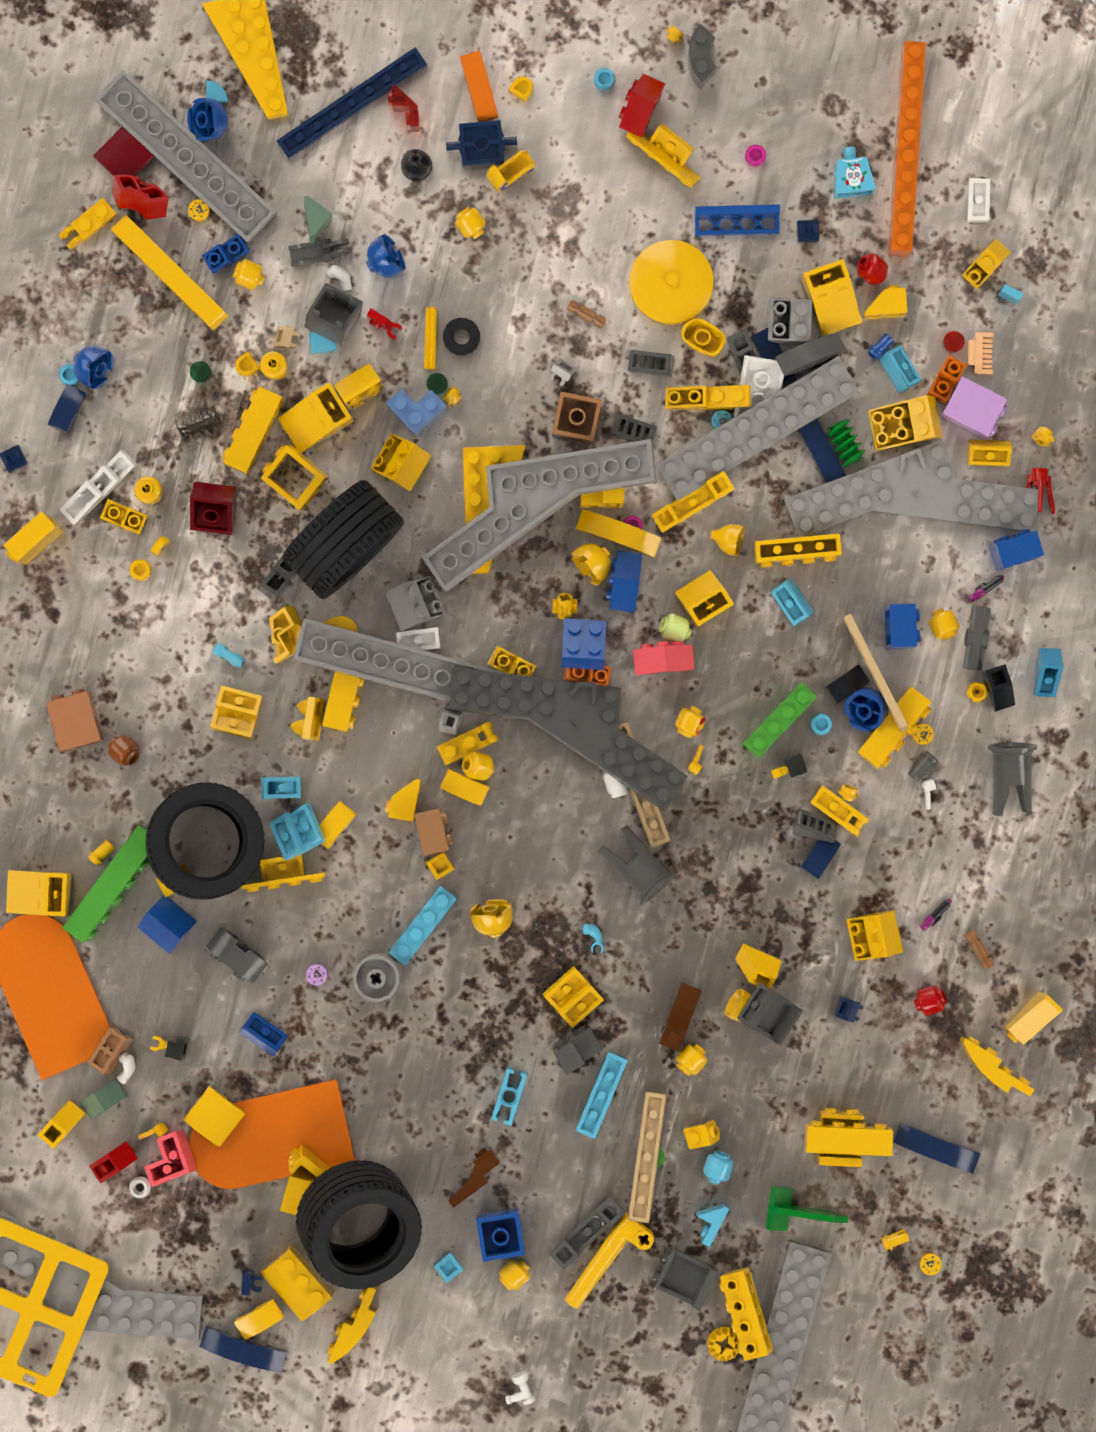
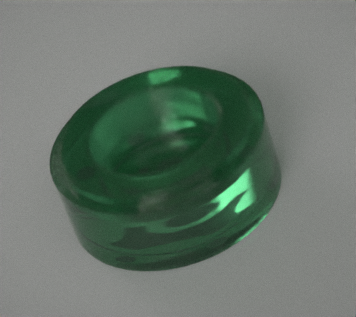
[190,361,212,383]
[427,373,448,395]

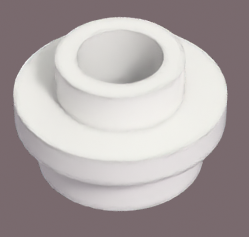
[129,1176,151,1198]

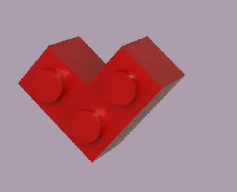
[618,74,666,137]

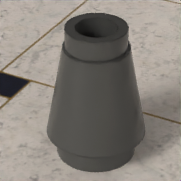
[908,750,939,782]

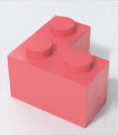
[633,641,695,675]
[144,1130,198,1187]

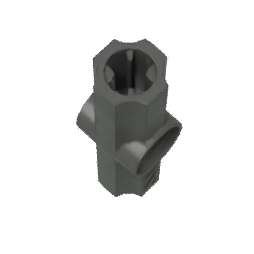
[963,605,991,671]

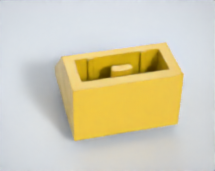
[334,363,384,410]
[370,433,432,491]
[674,570,734,628]
[846,910,903,961]

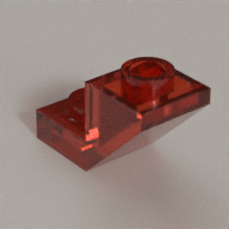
[388,85,420,132]

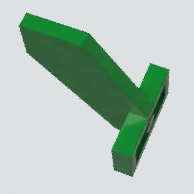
[765,1186,849,1231]

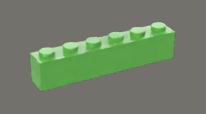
[63,825,149,943]

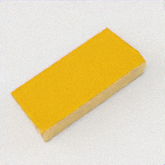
[967,439,1012,466]

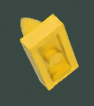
[290,696,326,741]

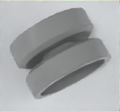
[353,953,401,1002]

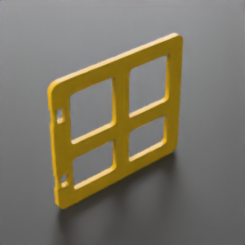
[0,1217,109,1397]

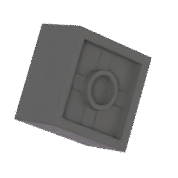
[304,283,363,346]

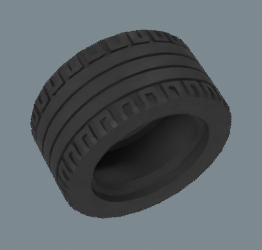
[283,480,404,599]
[145,782,265,900]
[296,1160,422,1289]

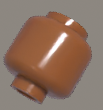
[108,735,140,766]

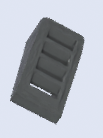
[628,350,674,377]
[611,414,657,442]
[793,809,838,843]

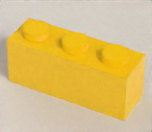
[322,671,365,732]

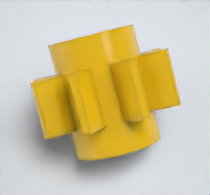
[553,593,577,619]

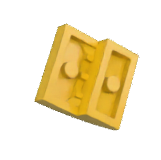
[210,685,262,740]
[543,966,604,1028]
[183,1086,245,1147]

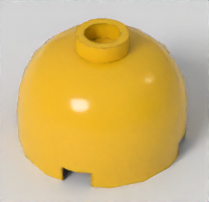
[571,543,611,586]
[470,899,513,938]

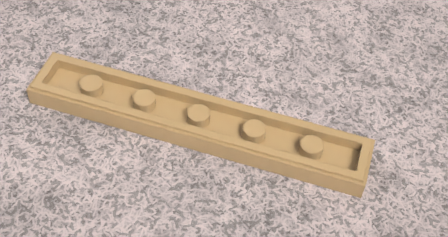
[844,614,908,732]
[618,721,671,848]
[628,1092,667,1223]

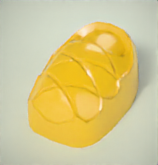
[681,318,726,358]

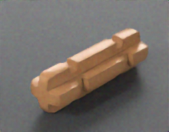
[567,300,606,328]
[965,929,994,969]

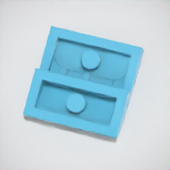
[269,803,326,860]

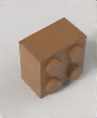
[552,392,602,445]
[414,808,453,856]

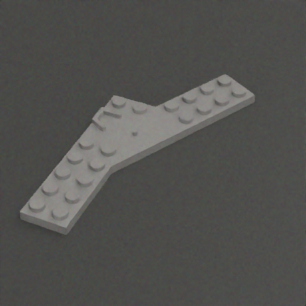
[422,439,657,592]
[784,439,1038,537]
[0,1209,203,1340]

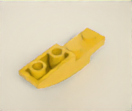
[665,385,751,410]
[960,1036,1035,1097]
[326,1286,378,1364]

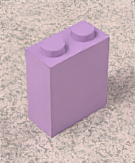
[940,376,1008,440]

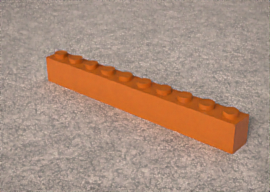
[888,41,926,257]

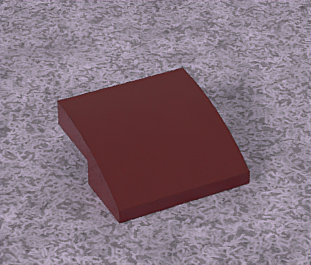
[93,126,154,177]

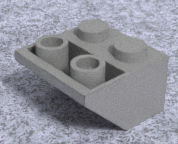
[768,298,812,346]
[385,576,446,632]

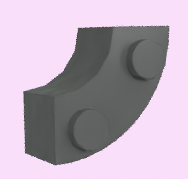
[688,24,717,89]
[206,926,268,983]

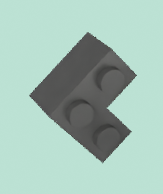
[553,1026,603,1075]

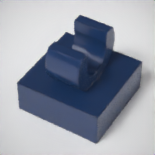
[796,220,819,243]
[0,445,29,474]
[835,996,863,1023]
[241,1270,263,1296]

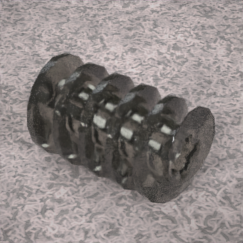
[175,405,222,443]

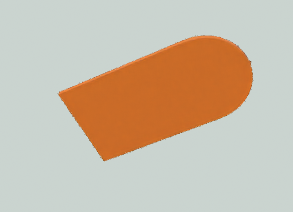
[0,914,111,1080]
[189,1079,355,1189]

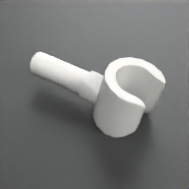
[922,779,936,810]

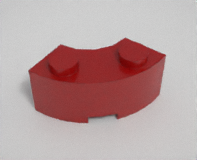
[112,175,168,220]

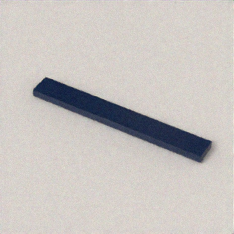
[277,47,427,159]
[751,328,846,483]

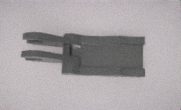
[288,239,351,267]

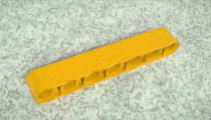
[111,215,228,331]

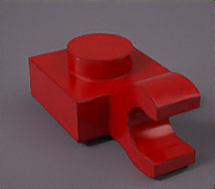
[366,308,402,340]

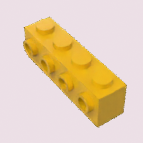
[222,386,284,476]
[753,534,842,568]
[858,687,932,771]
[804,1120,893,1156]
[719,1267,774,1361]

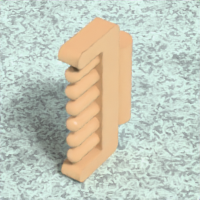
[967,332,994,375]

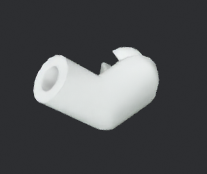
[327,265,352,293]
[117,1052,136,1084]

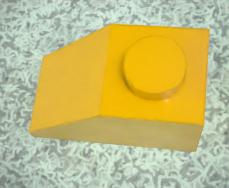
[862,285,907,320]
[385,779,421,821]

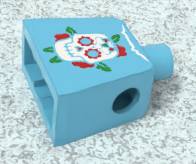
[833,147,876,199]

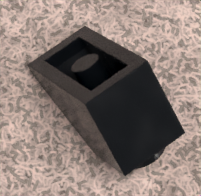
[823,664,870,705]

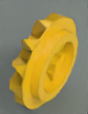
[707,1327,739,1362]

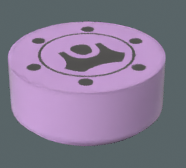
[306,964,328,986]

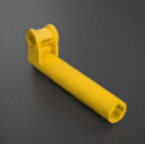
[565,1212,654,1309]

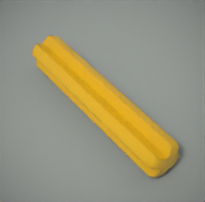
[424,307,437,370]

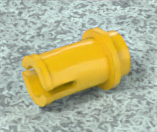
[88,839,116,866]
[881,1229,910,1251]

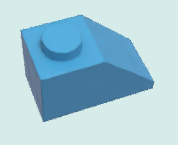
[1034,648,1063,697]

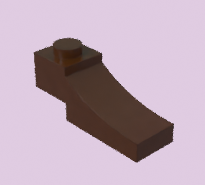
[659,983,702,1052]
[448,1146,500,1208]

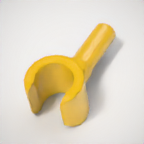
[688,744,704,775]
[138,1122,169,1140]

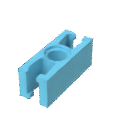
[491,1066,528,1126]

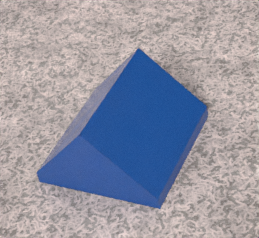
[138,895,197,954]

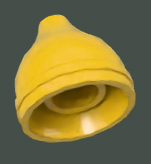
[711,524,745,556]
[724,989,751,1022]

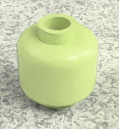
[658,614,692,642]

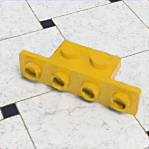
[626,123,701,188]
[241,854,327,892]

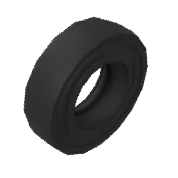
[443,318,480,356]

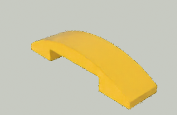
[651,471,735,533]
[575,509,661,558]

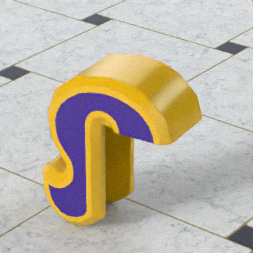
[486,150,536,192]

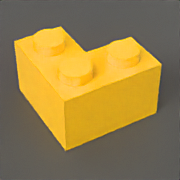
[581,488,624,508]
[280,1167,316,1215]

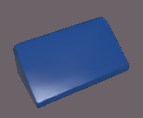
[240,1012,288,1056]

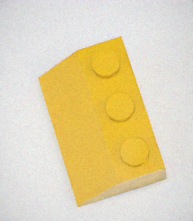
[260,1245,334,1321]

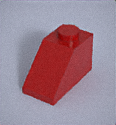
[89,1141,138,1184]

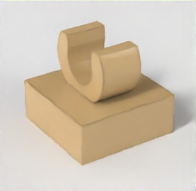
[273,325,300,349]

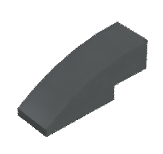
[776,332,846,376]
[259,555,297,603]

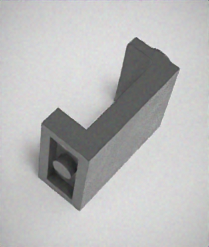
[737,983,803,1045]
[651,1246,718,1311]

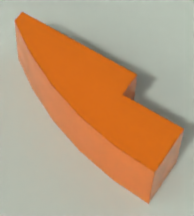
[460,50,498,122]

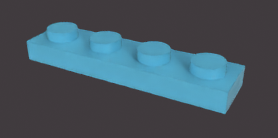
[389,886,457,965]
[575,1051,628,1139]

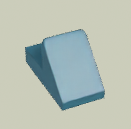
[261,777,301,799]
[696,1204,729,1247]

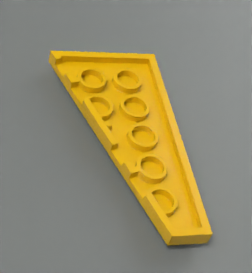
[463,445,526,574]

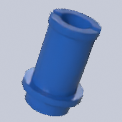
[867,333,894,360]

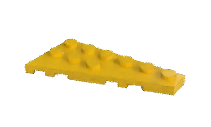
[202,0,289,120]

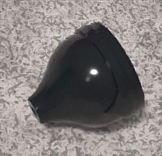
[401,149,432,182]

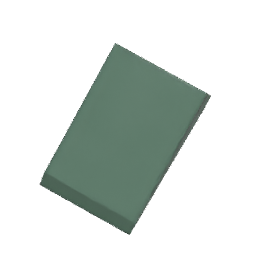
[304,196,332,244]
[80,1079,127,1120]

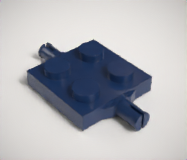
[446,120,518,167]

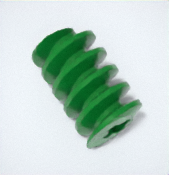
[826,419,865,467]

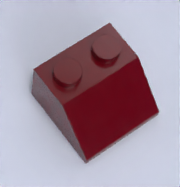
[190,481,237,535]

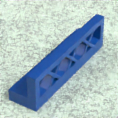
[694,204,780,236]

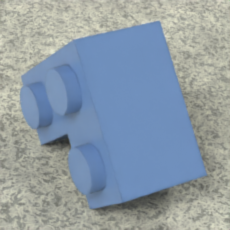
[386,389,447,437]

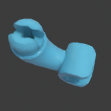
[212,643,245,667]
[583,923,604,953]

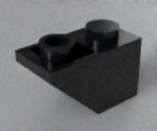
[981,664,1015,712]

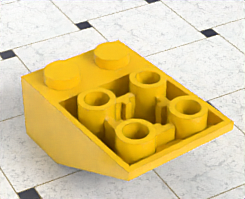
[801,259,862,336]
[278,382,354,453]
[868,395,943,451]
[6,870,72,916]

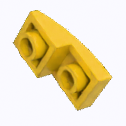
[100,499,148,535]
[487,645,536,677]
[440,768,489,806]
[319,801,357,849]
[234,1299,284,1340]

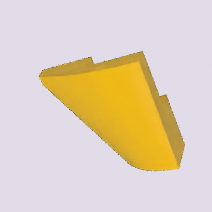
[269,606,302,664]

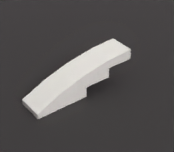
[60,450,137,525]

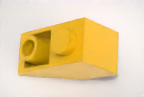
[962,239,1011,289]
[735,943,782,988]
[37,1100,86,1149]

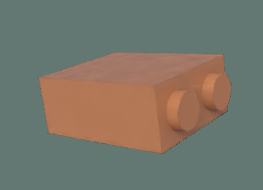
[46,689,104,752]

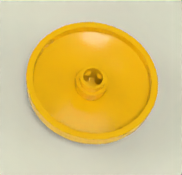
[629,240,714,325]

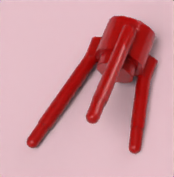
[1026,468,1055,514]

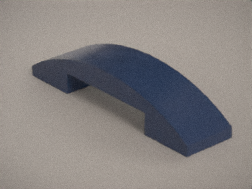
[893,1123,980,1174]
[199,1326,287,1372]

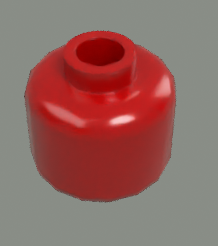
[857,253,888,285]
[914,985,947,1016]

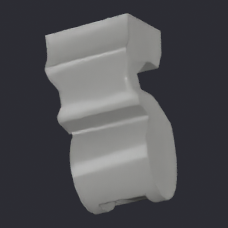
[438,708,462,736]

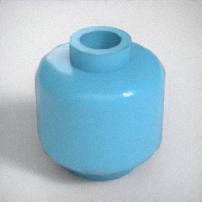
[703,1151,734,1184]

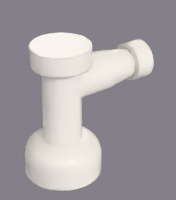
[505,1370,536,1405]

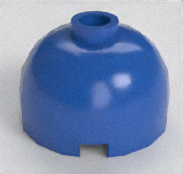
[187,98,228,141]
[366,234,406,278]
[73,345,114,389]
[844,688,888,732]

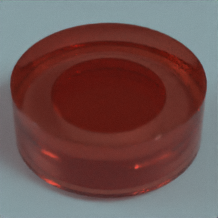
[942,331,965,353]

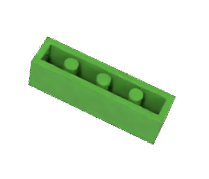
[742,682,817,759]

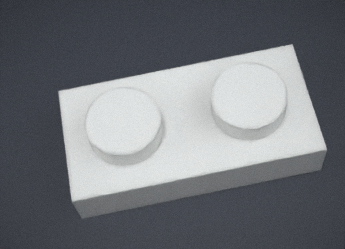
[967,178,990,223]
[396,627,441,651]

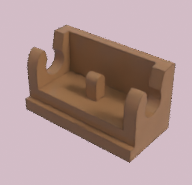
[87,1027,134,1075]

